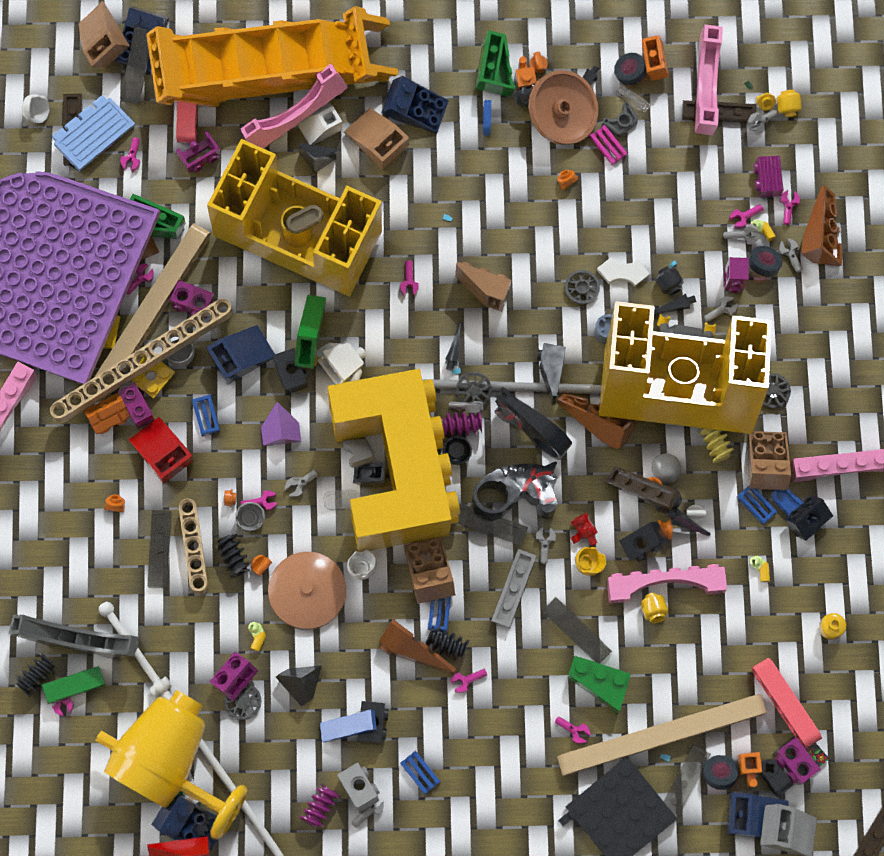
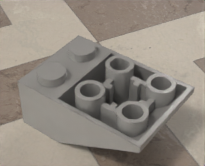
[760,804,817,856]

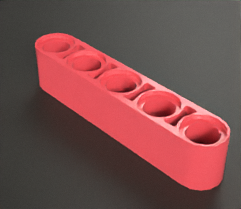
[176,101,198,143]
[751,658,822,749]

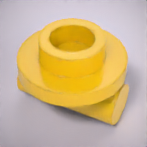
[756,93,776,111]

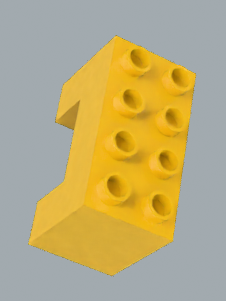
[207,139,382,297]
[599,301,772,434]
[327,369,460,552]

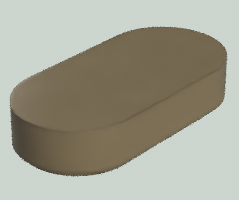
[286,205,323,234]

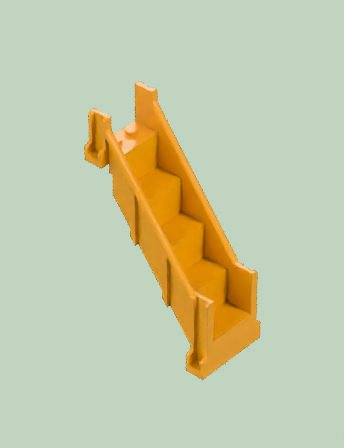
[146,6,399,108]

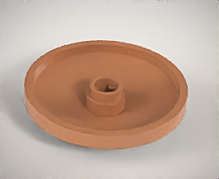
[529,70,598,145]
[268,552,346,630]

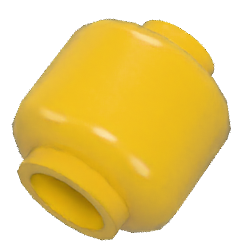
[777,89,802,117]
[640,593,668,623]
[819,613,846,640]

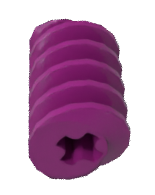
[443,412,482,437]
[299,783,340,829]

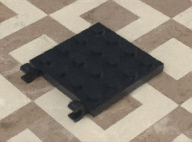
[558,756,678,856]

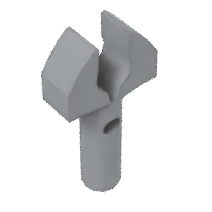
[748,109,778,132]
[723,224,759,244]
[778,238,803,273]
[704,296,738,322]
[449,401,483,413]
[285,470,318,498]
[536,527,556,564]
[352,801,384,828]

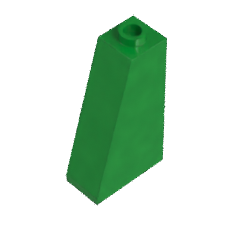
[295,295,326,369]

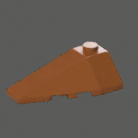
[801,185,842,266]
[556,393,639,449]
[379,619,456,675]

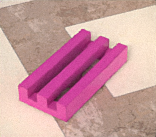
[590,125,627,165]

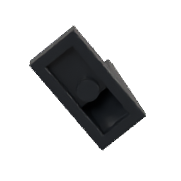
[353,462,388,487]

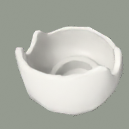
[22,94,49,123]
[347,549,377,580]

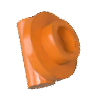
[529,52,548,73]
[557,170,578,190]
[104,494,125,512]
[250,555,272,576]

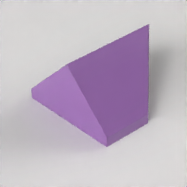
[261,402,301,447]

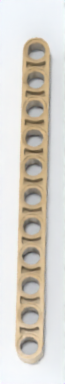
[88,223,211,402]
[50,299,232,423]
[557,694,767,776]

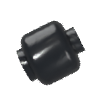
[656,266,684,296]

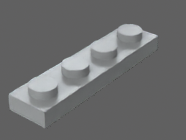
[491,549,536,629]

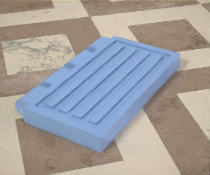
[52,95,135,172]

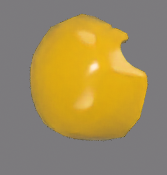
[575,547,606,576]

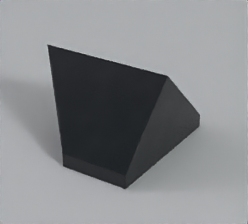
[299,143,337,173]
[276,665,322,707]

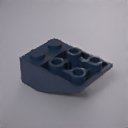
[115,7,169,72]
[381,75,449,133]
[206,325,275,385]
[151,793,217,852]
[726,793,789,838]

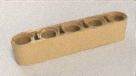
[179,498,209,595]

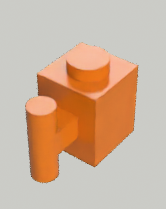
[514,56,537,91]
[737,752,762,789]

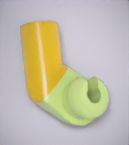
[750,220,776,241]
[749,556,770,582]
[248,622,266,652]

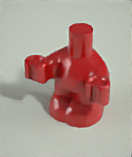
[570,512,598,546]

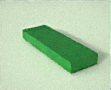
[42,666,105,705]

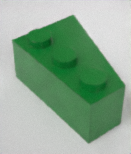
[475,30,515,97]
[130,194,186,240]
[567,656,631,714]

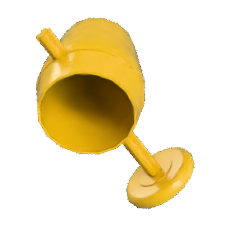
[95,690,248,840]

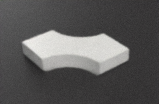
[597,257,650,287]

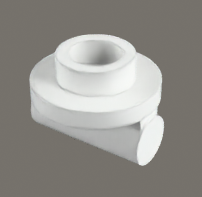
[685,505,706,524]

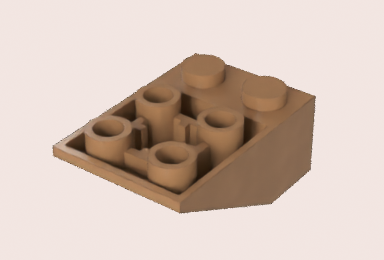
[78,1,129,68]
[344,108,409,170]
[455,262,511,312]
[748,431,791,490]
[404,537,455,604]

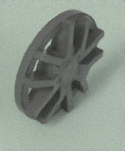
[456,372,492,405]
[763,373,791,408]

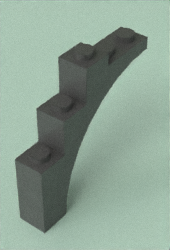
[9,615,139,658]

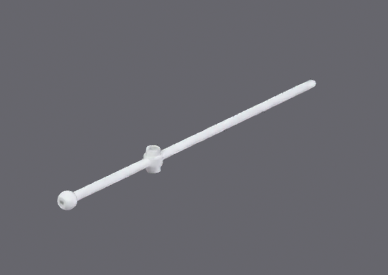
[99,602,283,856]

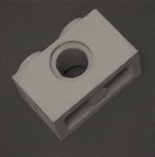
[337,762,380,813]

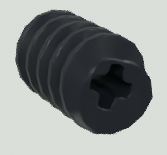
[216,534,251,578]
[425,625,470,661]
[16,653,58,697]

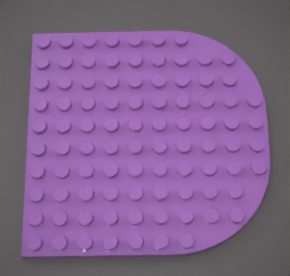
[0,171,161,385]

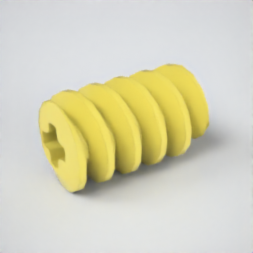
[697,428,734,463]

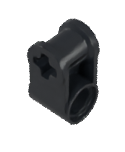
[759,759,794,798]

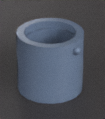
[594,314,612,344]

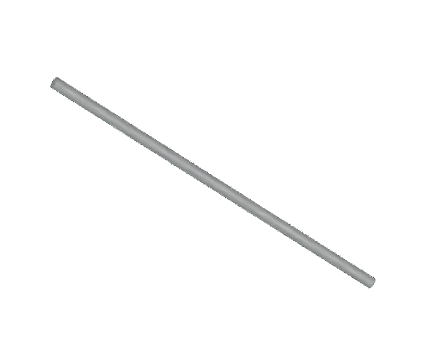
[422,379,602,394]

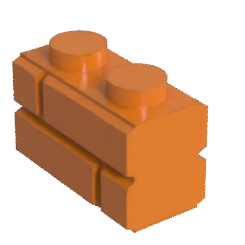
[642,35,669,81]
[84,393,131,435]

